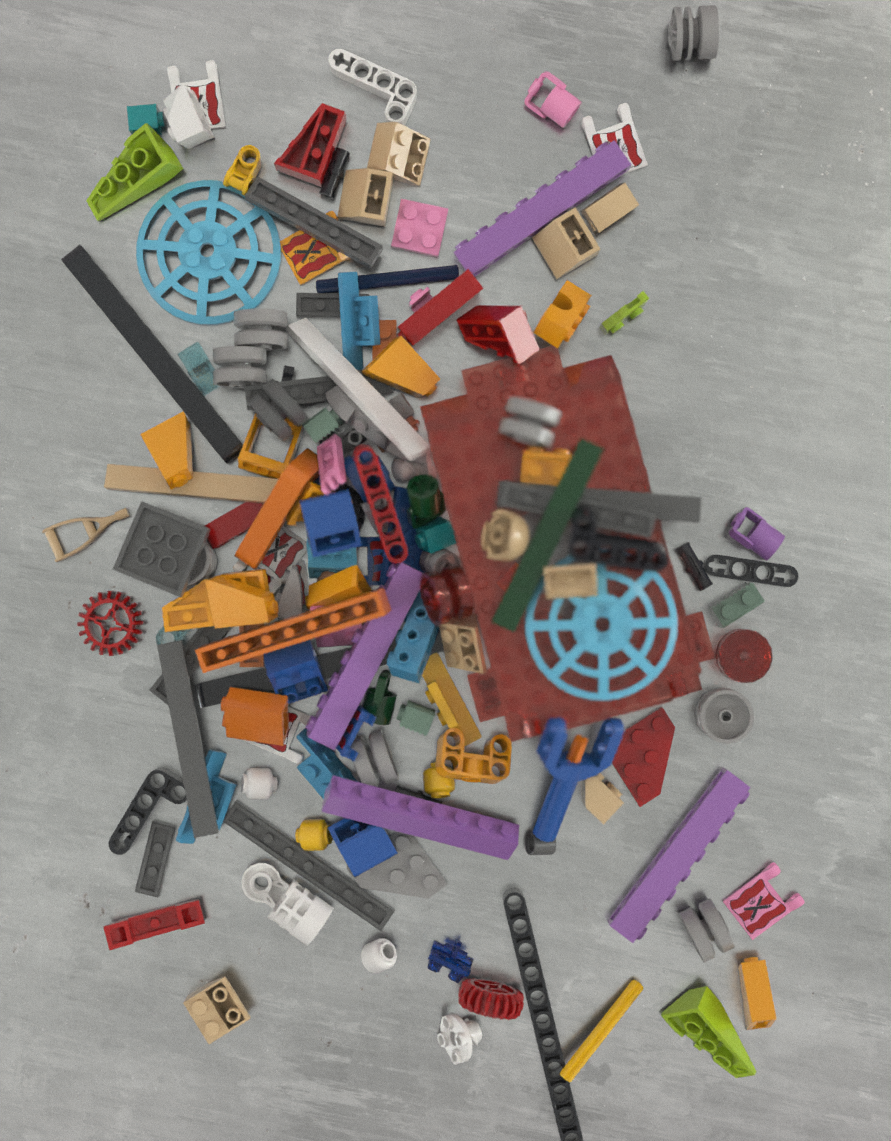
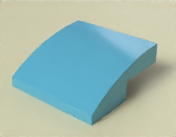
[307,539,358,578]

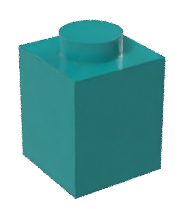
[127,104,165,135]
[415,517,456,554]

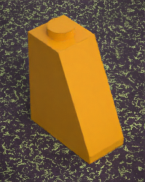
[361,336,440,398]
[140,411,193,490]
[305,565,372,610]
[205,575,279,629]
[738,957,776,1030]

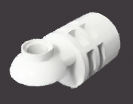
[241,863,334,946]

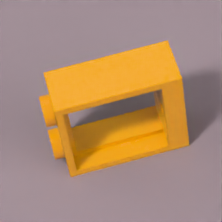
[238,413,304,479]

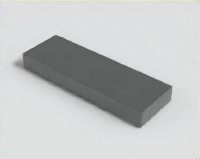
[296,293,369,319]
[135,820,177,898]

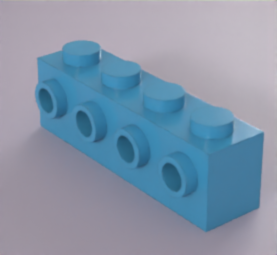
[387,581,452,683]

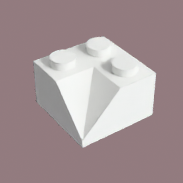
[163,84,214,149]

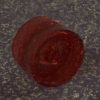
[420,565,474,626]
[713,628,773,683]

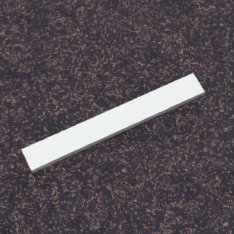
[286,318,431,461]

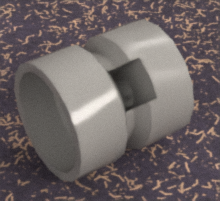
[419,548,462,583]

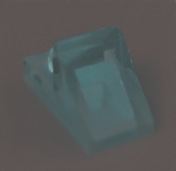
[178,342,220,396]

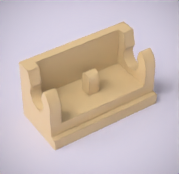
[580,183,639,233]
[544,564,598,599]

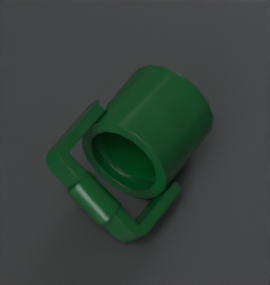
[406,474,446,529]
[362,670,397,725]

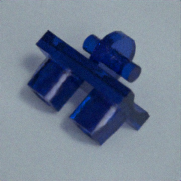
[427,940,474,983]

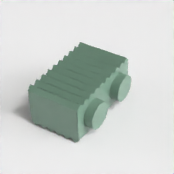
[302,407,343,445]
[708,583,765,628]
[396,700,435,736]

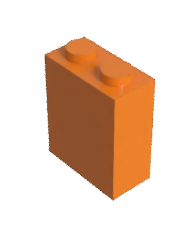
[221,687,289,746]

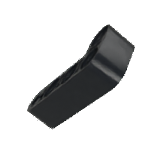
[567,506,668,572]
[108,767,187,855]

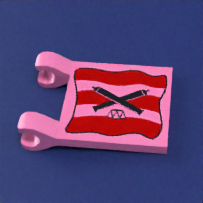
[723,862,805,940]

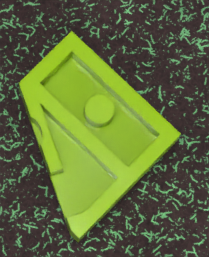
[599,290,649,334]

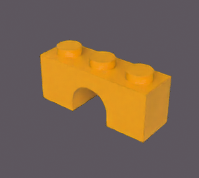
[533,280,592,348]

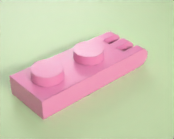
[317,434,346,495]

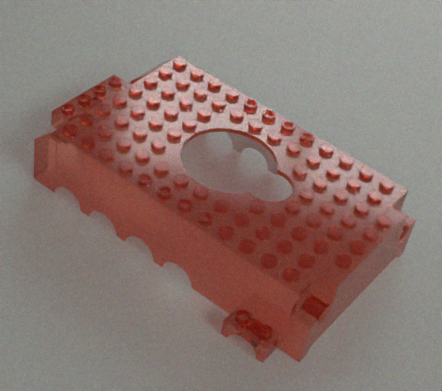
[420,346,715,742]

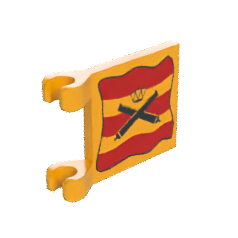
[280,211,351,286]

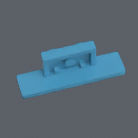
[338,272,380,370]
[296,729,358,800]
[176,750,236,844]

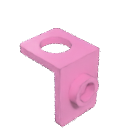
[409,287,433,313]

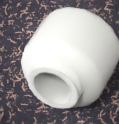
[241,768,277,800]
[361,938,397,973]

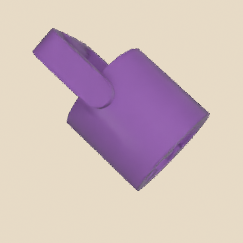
[729,507,785,561]

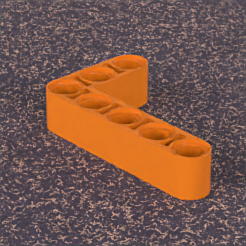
[234,448,320,570]

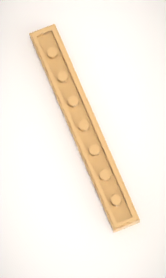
[104,464,278,503]

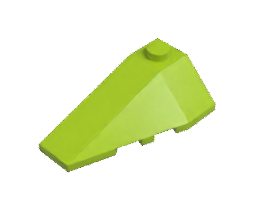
[86,123,183,221]
[661,986,756,1078]

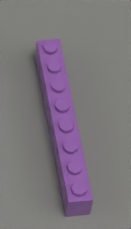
[453,140,631,277]
[305,562,427,750]
[607,767,751,943]
[322,776,519,860]

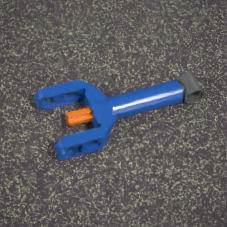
[525,717,624,855]

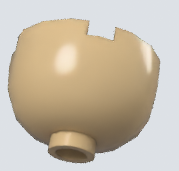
[482,509,530,562]

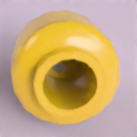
[423,762,456,799]
[295,819,333,851]

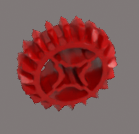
[77,591,144,656]
[458,978,524,1020]

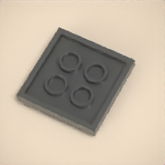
[112,501,211,598]

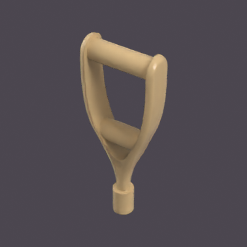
[42,508,130,562]

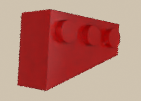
[274,103,347,187]
[456,305,540,364]

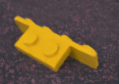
[422,653,482,747]

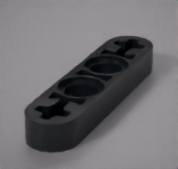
[703,555,799,587]

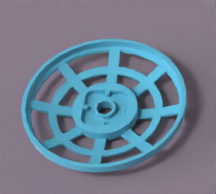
[136,180,281,325]
[525,548,678,701]

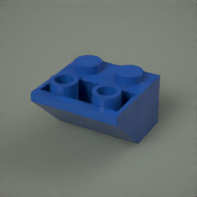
[300,489,362,558]
[263,639,328,704]
[328,818,398,877]

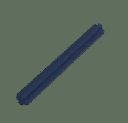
[316,265,459,293]

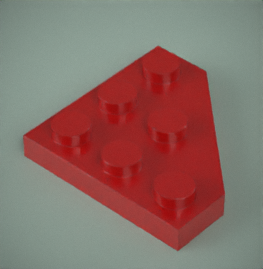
[612,706,675,807]

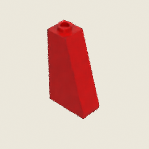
[397,269,484,347]

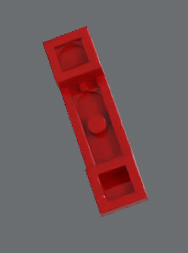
[103,899,205,951]

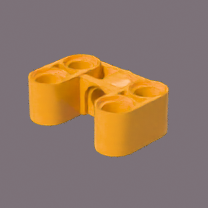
[435,728,512,784]

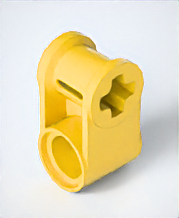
[223,145,262,196]

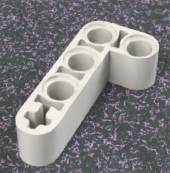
[329,49,417,126]

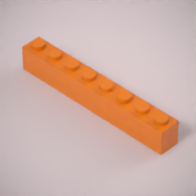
[195,587,392,673]

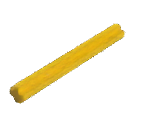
[560,980,644,1082]

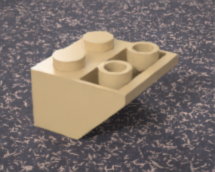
[367,122,431,186]
[337,168,393,227]
[532,207,600,280]
[438,610,487,674]
[581,773,624,824]
[183,976,251,1044]

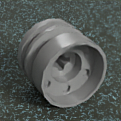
[668,5,719,61]

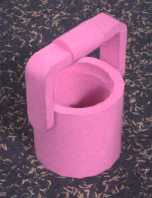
[524,71,582,128]

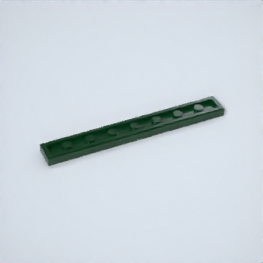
[491,437,604,633]

